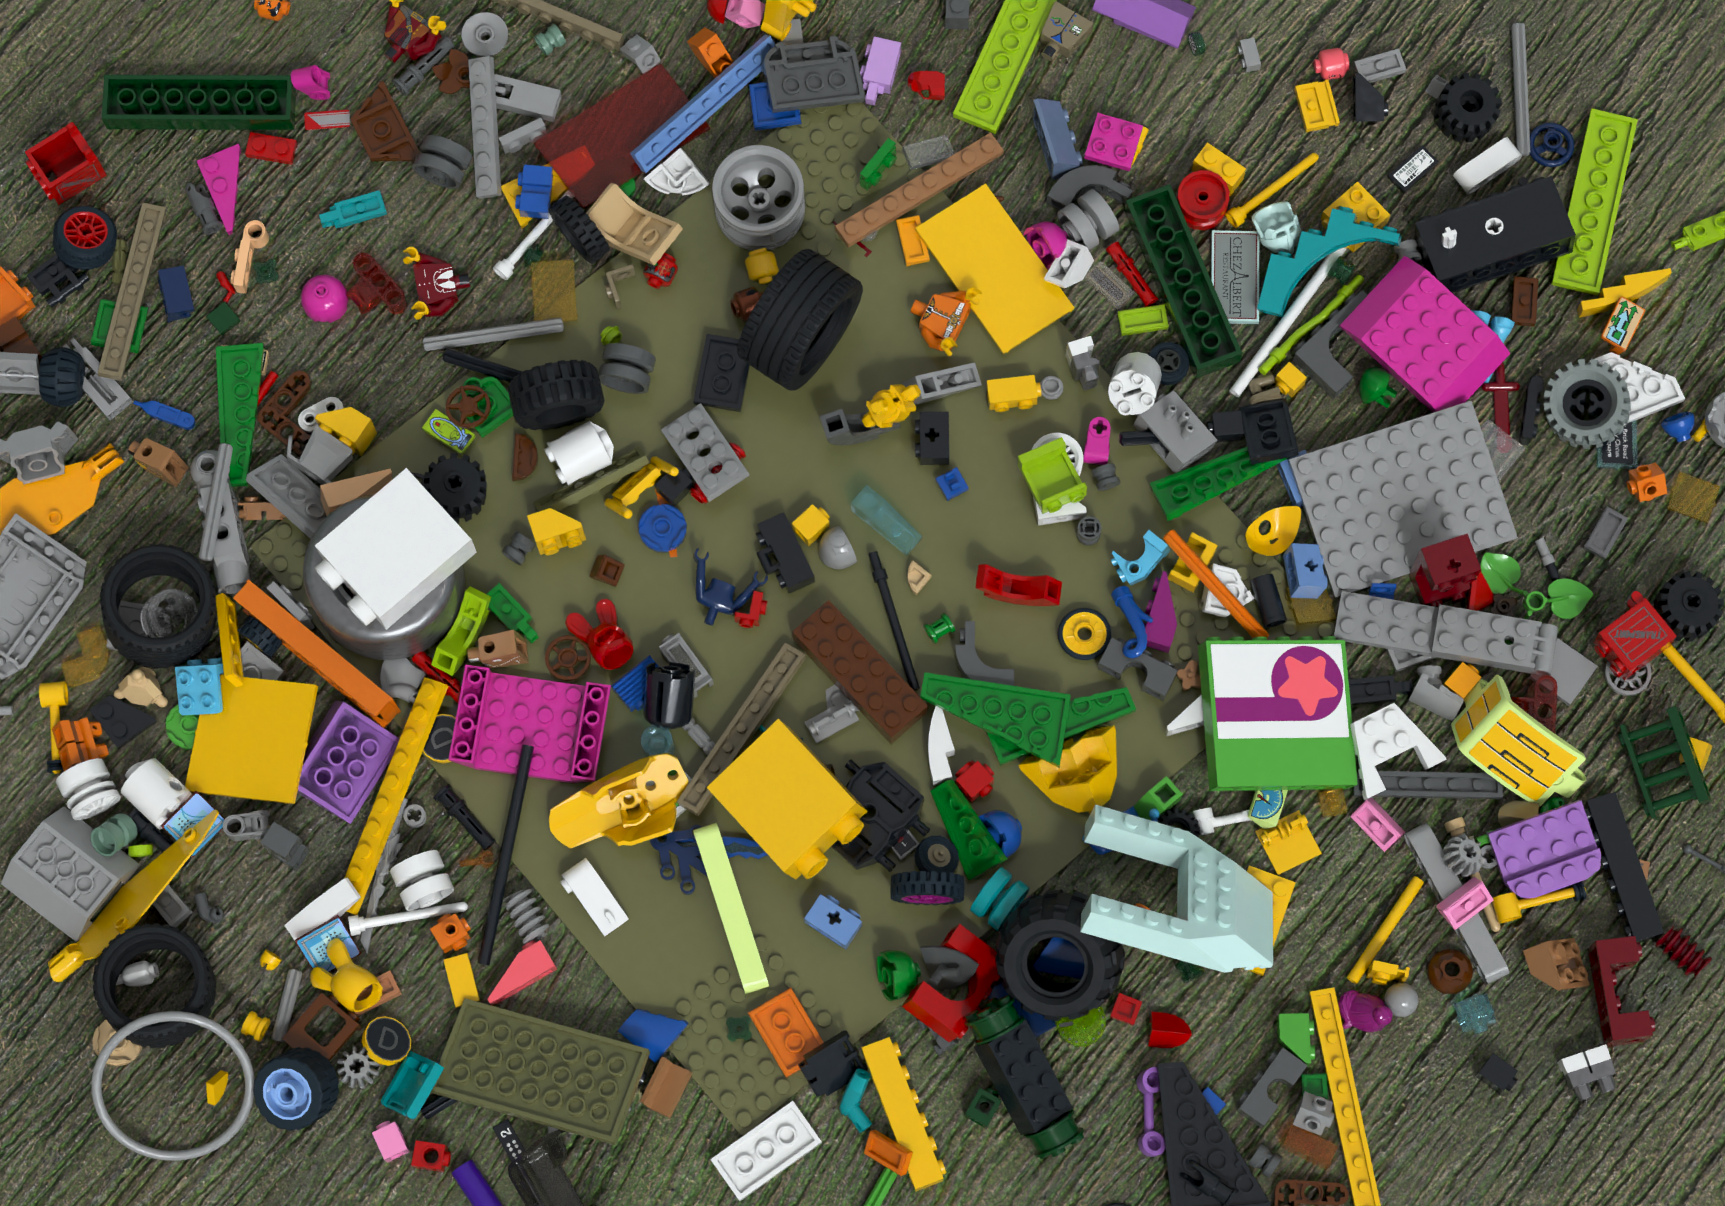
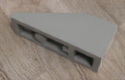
[901,362,982,405]

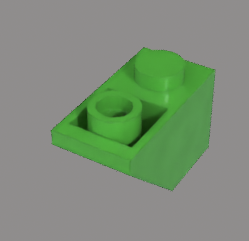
[1134,776,1183,820]
[1277,1013,1315,1067]

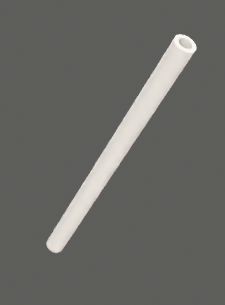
[1229,248,1346,397]

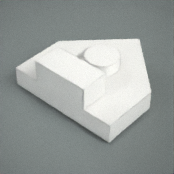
[1201,564,1255,617]

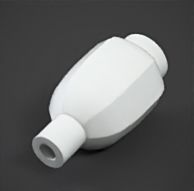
[116,961,159,987]

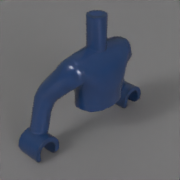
[693,548,768,626]

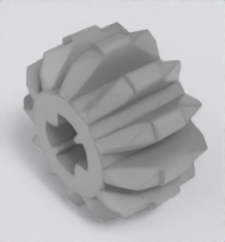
[1442,833,1486,878]
[337,1046,380,1089]

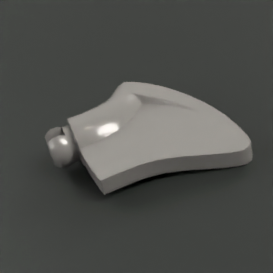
[380,658,427,704]

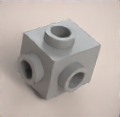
[1293,1092,1334,1136]

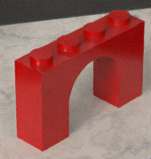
[902,924,1000,1042]

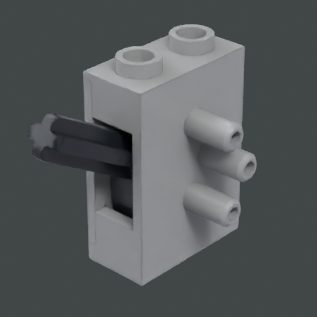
[1119,390,1217,473]

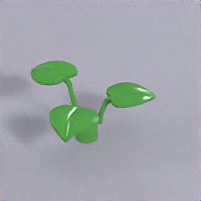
[1480,552,1593,645]

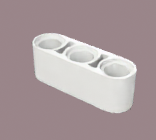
[1453,137,1522,195]

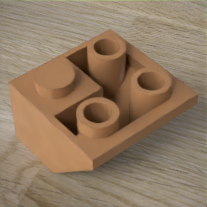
[1523,938,1590,991]

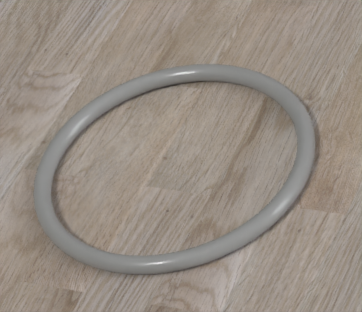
[91,1011,255,1161]

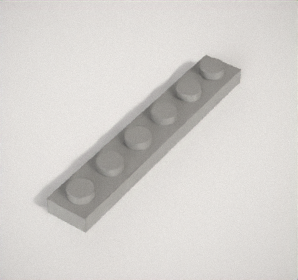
[468,56,502,199]

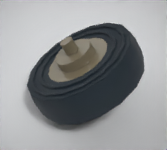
[914,836,959,873]

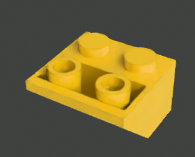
[315,407,377,456]
[527,508,586,556]

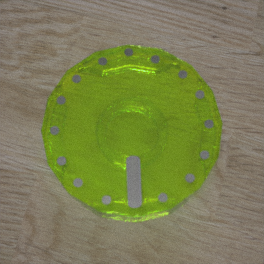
[1056,1006,1106,1047]

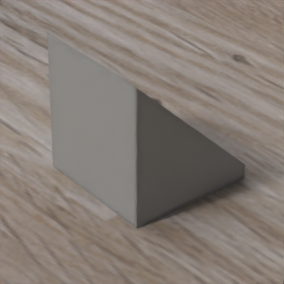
[1425,75,1449,99]

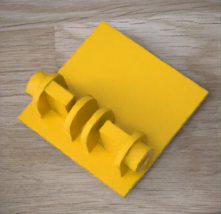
[1255,810,1322,875]

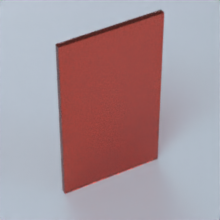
[534,64,710,209]

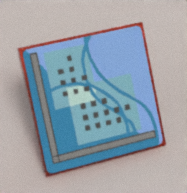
[161,791,225,857]
[295,915,361,972]

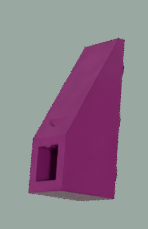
[1143,571,1177,653]

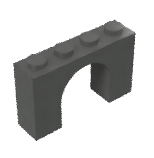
[1293,290,1367,400]

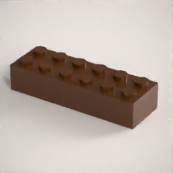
[792,600,928,744]

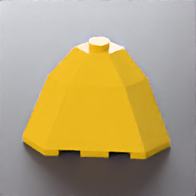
[1018,725,1117,814]

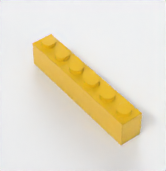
[861,1037,946,1192]

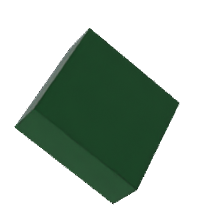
[206,302,241,336]

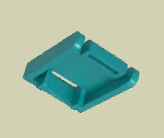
[381,1051,444,1119]

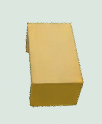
[1168,532,1218,593]

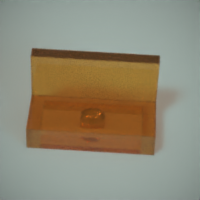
[1281,1124,1338,1170]

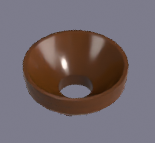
[1427,949,1473,995]

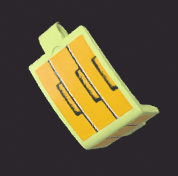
[1451,675,1586,807]

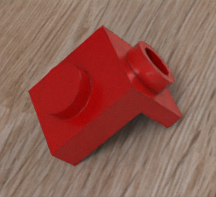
[734,591,768,628]

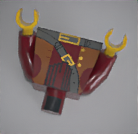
[384,0,446,63]

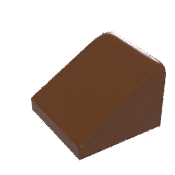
[589,554,625,587]

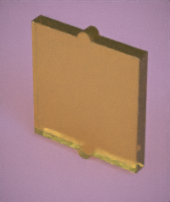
[1667,472,1720,523]
[1285,587,1337,625]

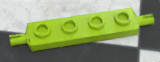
[1671,211,1725,251]

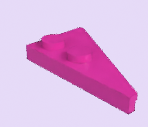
[197,144,241,235]

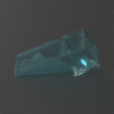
[851,485,922,556]

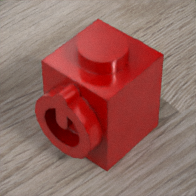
[955,760,994,803]

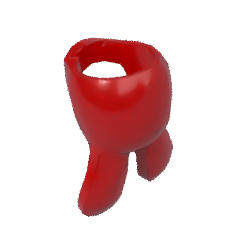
[565,599,633,670]

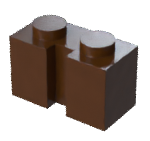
[0,316,42,365]

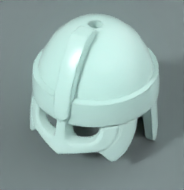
[1252,201,1301,254]

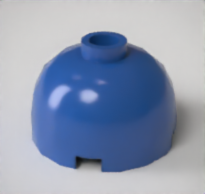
[979,810,1022,857]

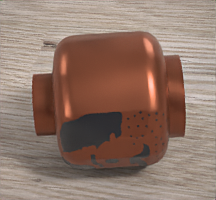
[730,287,763,321]

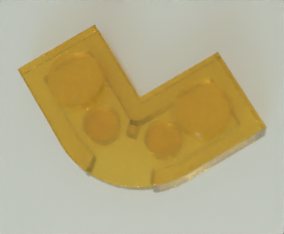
[61,625,110,688]

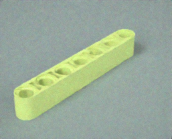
[693,822,769,994]

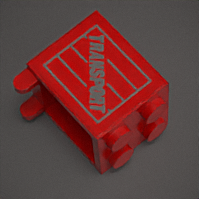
[25,122,107,205]
[1593,591,1677,681]

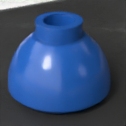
[1661,412,1695,442]

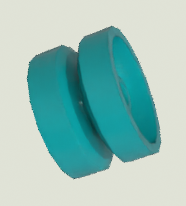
[970,867,1030,932]

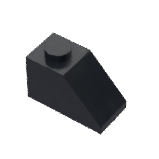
[1353,74,1388,122]

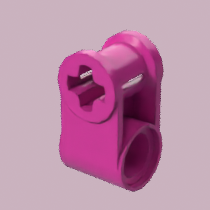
[291,65,330,100]
[1083,417,1111,465]

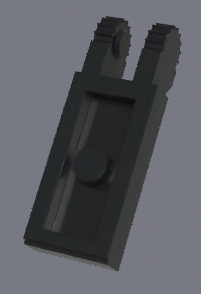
[1519,375,1544,446]

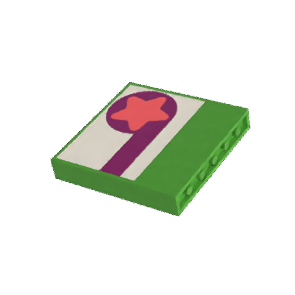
[1198,636,1358,791]

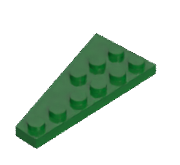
[921,672,1071,768]

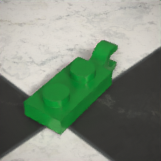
[487,583,539,644]

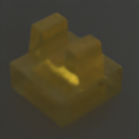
[1317,788,1348,818]

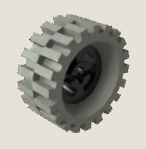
[1544,359,1631,449]

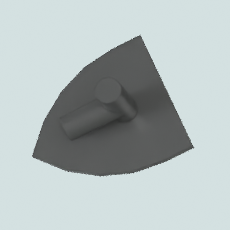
[920,946,979,990]

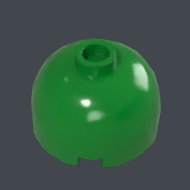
[876,950,921,1001]

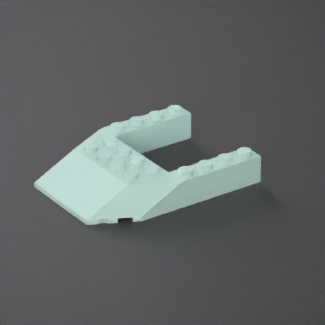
[1080,805,1273,973]

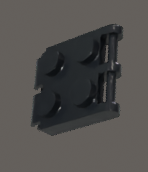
[798,1030,868,1097]

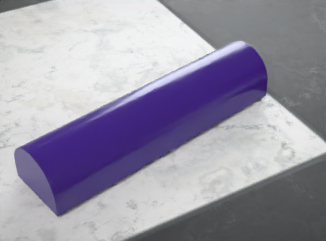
[452,1160,503,1206]

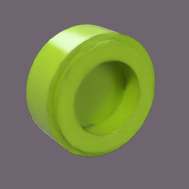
[128,845,153,857]

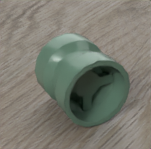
[534,24,566,56]

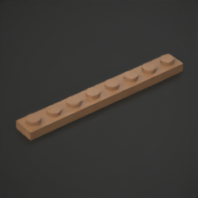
[835,132,1004,248]

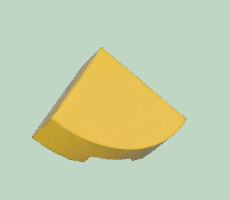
[206,1070,228,1106]

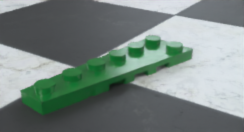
[1150,447,1290,521]

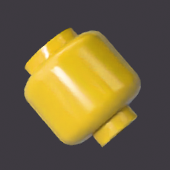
[745,248,779,285]

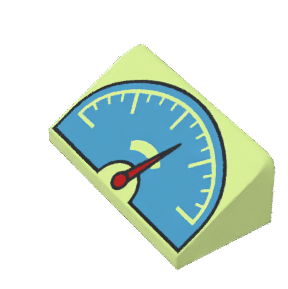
[1247,790,1288,829]

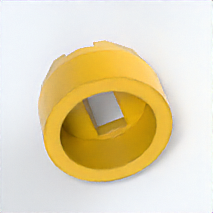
[260,949,282,971]

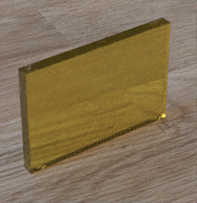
[530,259,578,322]

